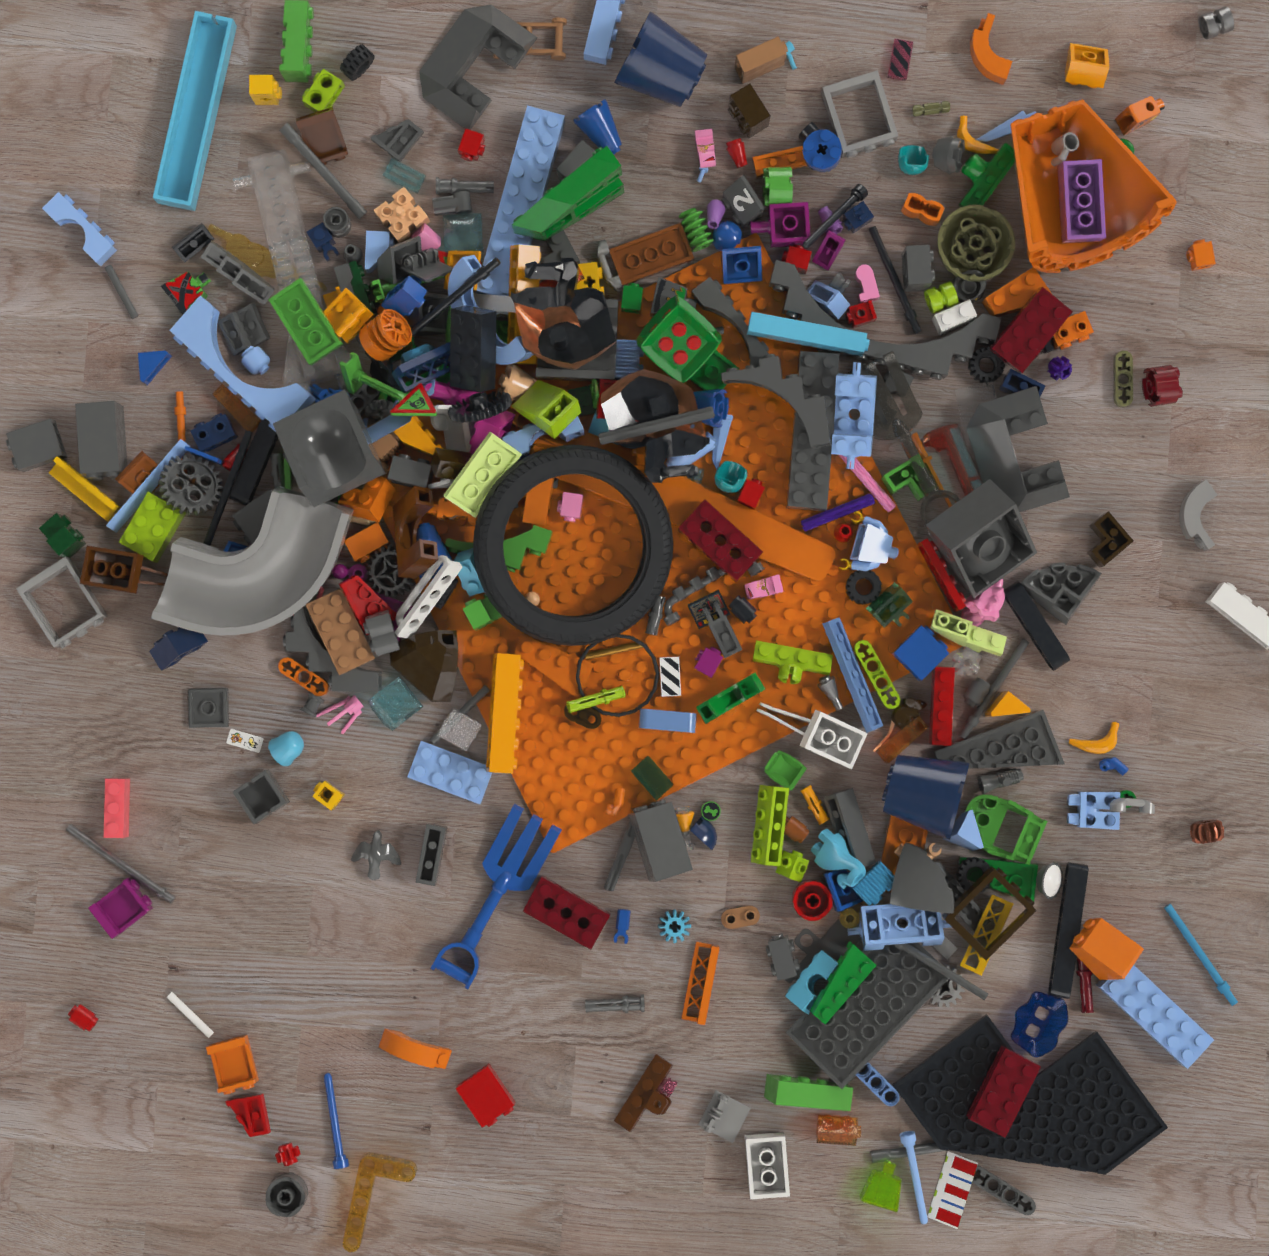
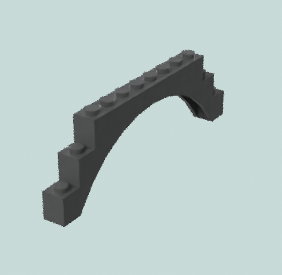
[769,260,1001,380]

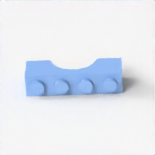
[42,192,117,266]
[502,416,584,463]

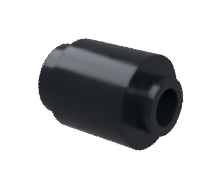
[728,595,757,624]

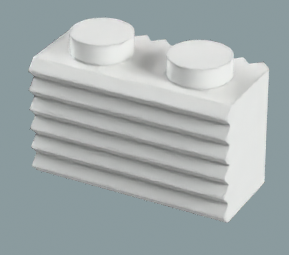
[932,299,977,335]

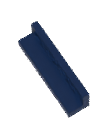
[392,342,450,393]

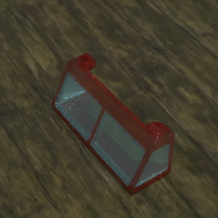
[921,424,982,496]

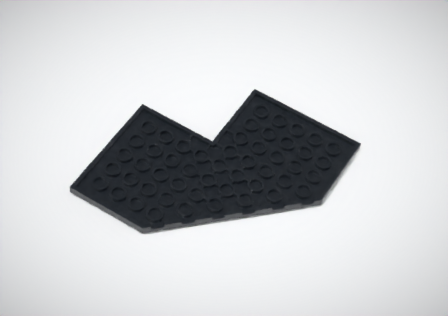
[892,1014,1168,1175]

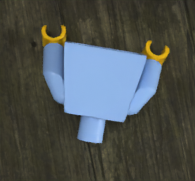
[839,511,899,571]

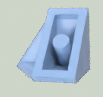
[943,810,984,851]

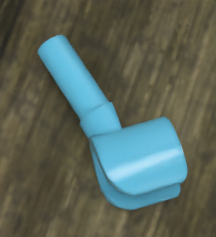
[785,41,797,70]

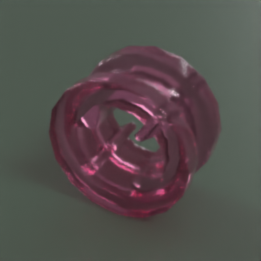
[661,1077,678,1097]

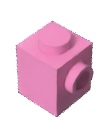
[557,492,583,522]

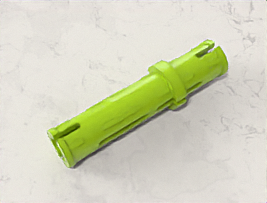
[566,685,626,713]

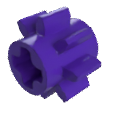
[1048,356,1072,381]

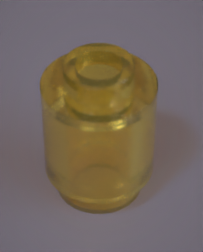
[838,907,859,929]

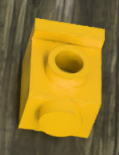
[312,781,345,811]

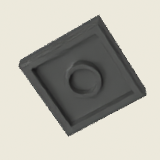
[188,688,229,728]

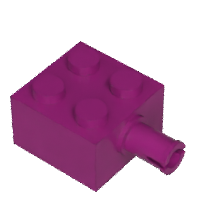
[750,202,810,248]

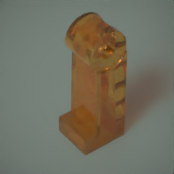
[212,384,261,432]
[876,716,928,764]

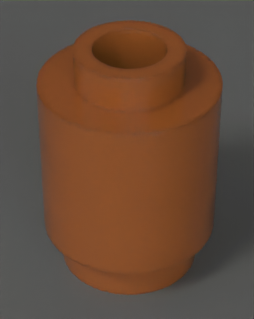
[784,816,810,844]

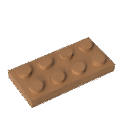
[305,588,375,676]

